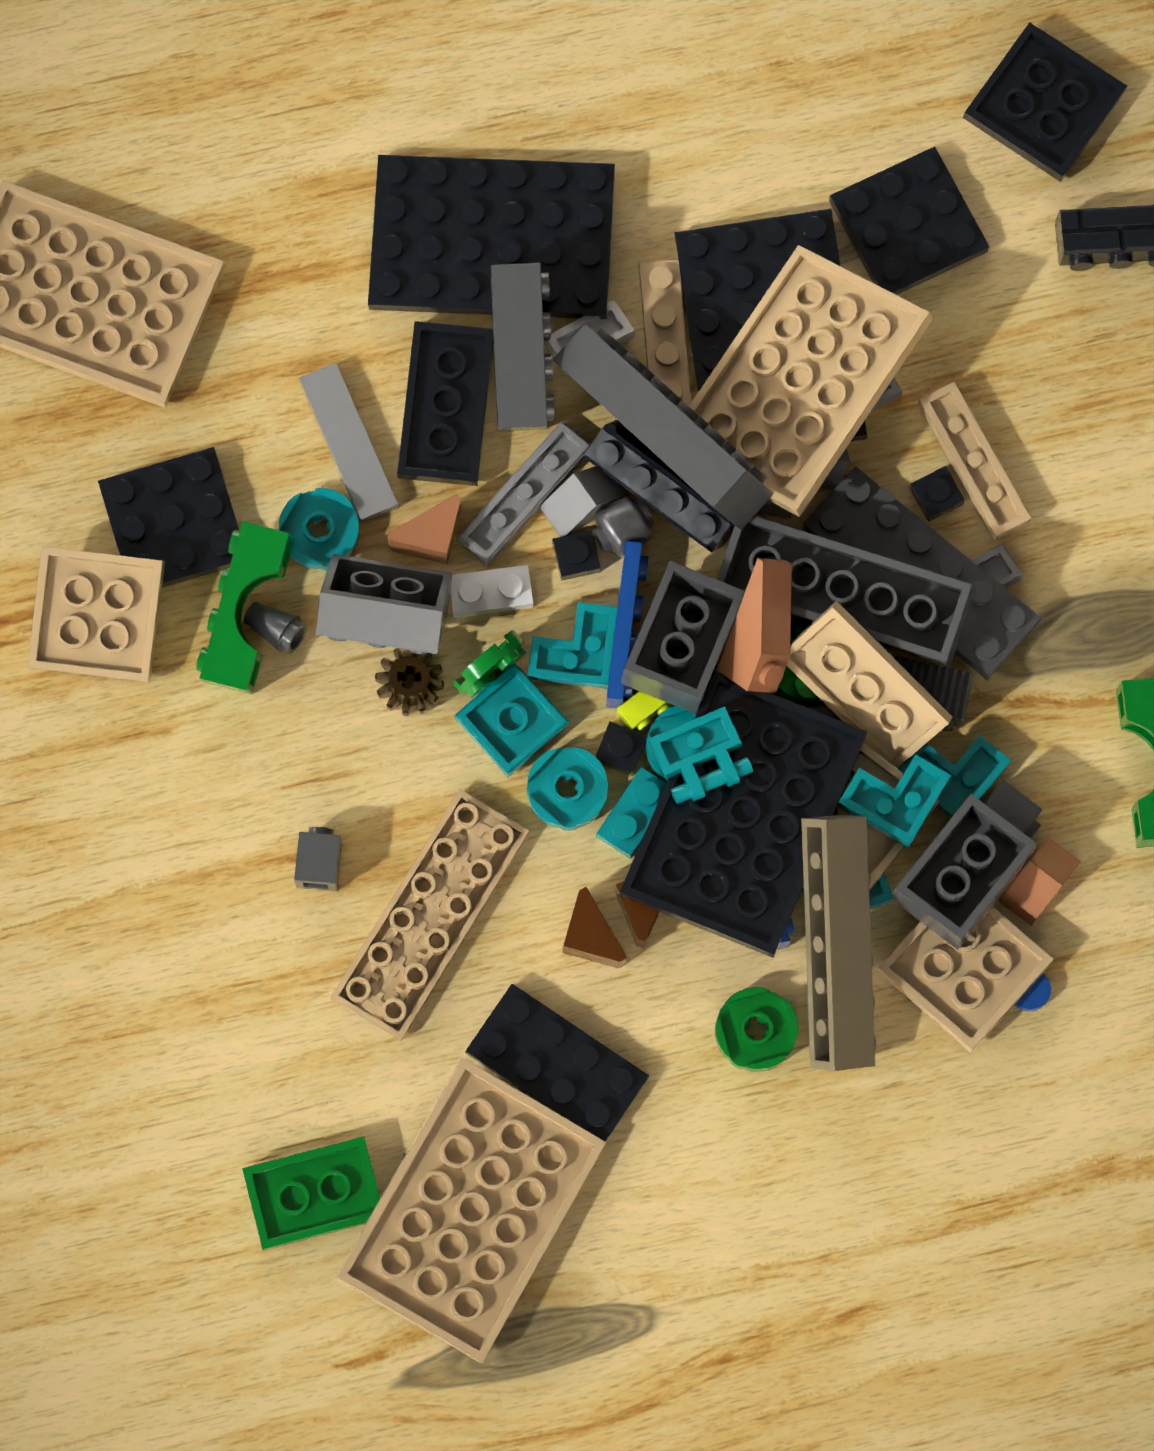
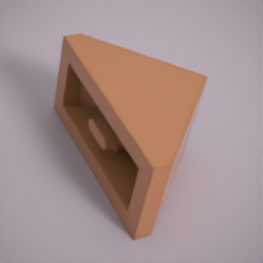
[387,493,461,564]
[999,837,1081,926]

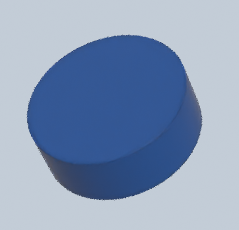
[1015,974,1051,1012]

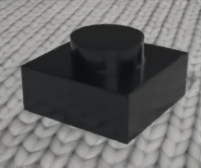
[909,466,965,522]
[552,530,601,581]
[595,721,647,776]

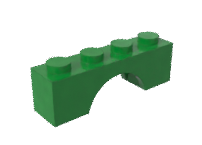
[196,521,295,694]
[1116,678,1154,848]

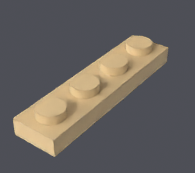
[639,260,691,406]
[918,382,1031,541]

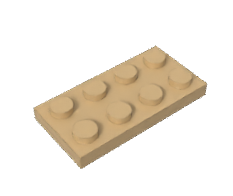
[786,601,952,768]

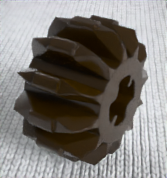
[375,648,444,716]

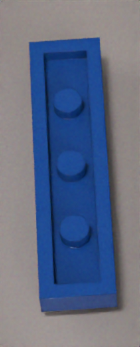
[606,541,649,708]

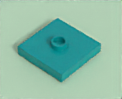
[454,663,569,778]

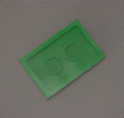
[242,1136,380,1251]

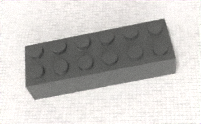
[552,323,773,530]
[717,516,976,667]

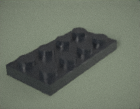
[397,321,494,486]
[465,984,649,1142]

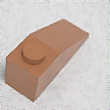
[717,558,792,693]

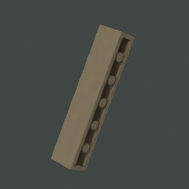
[801,815,876,1071]

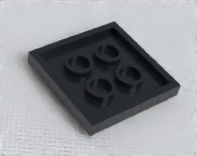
[963,22,1127,182]
[829,146,990,295]
[98,447,239,588]

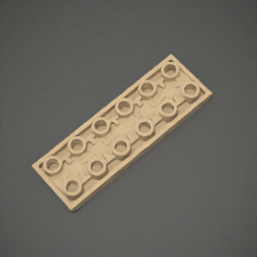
[330,789,530,1041]

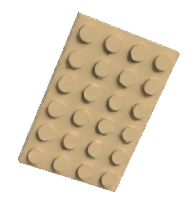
[0,180,225,408]
[689,245,933,517]
[335,1058,607,1363]

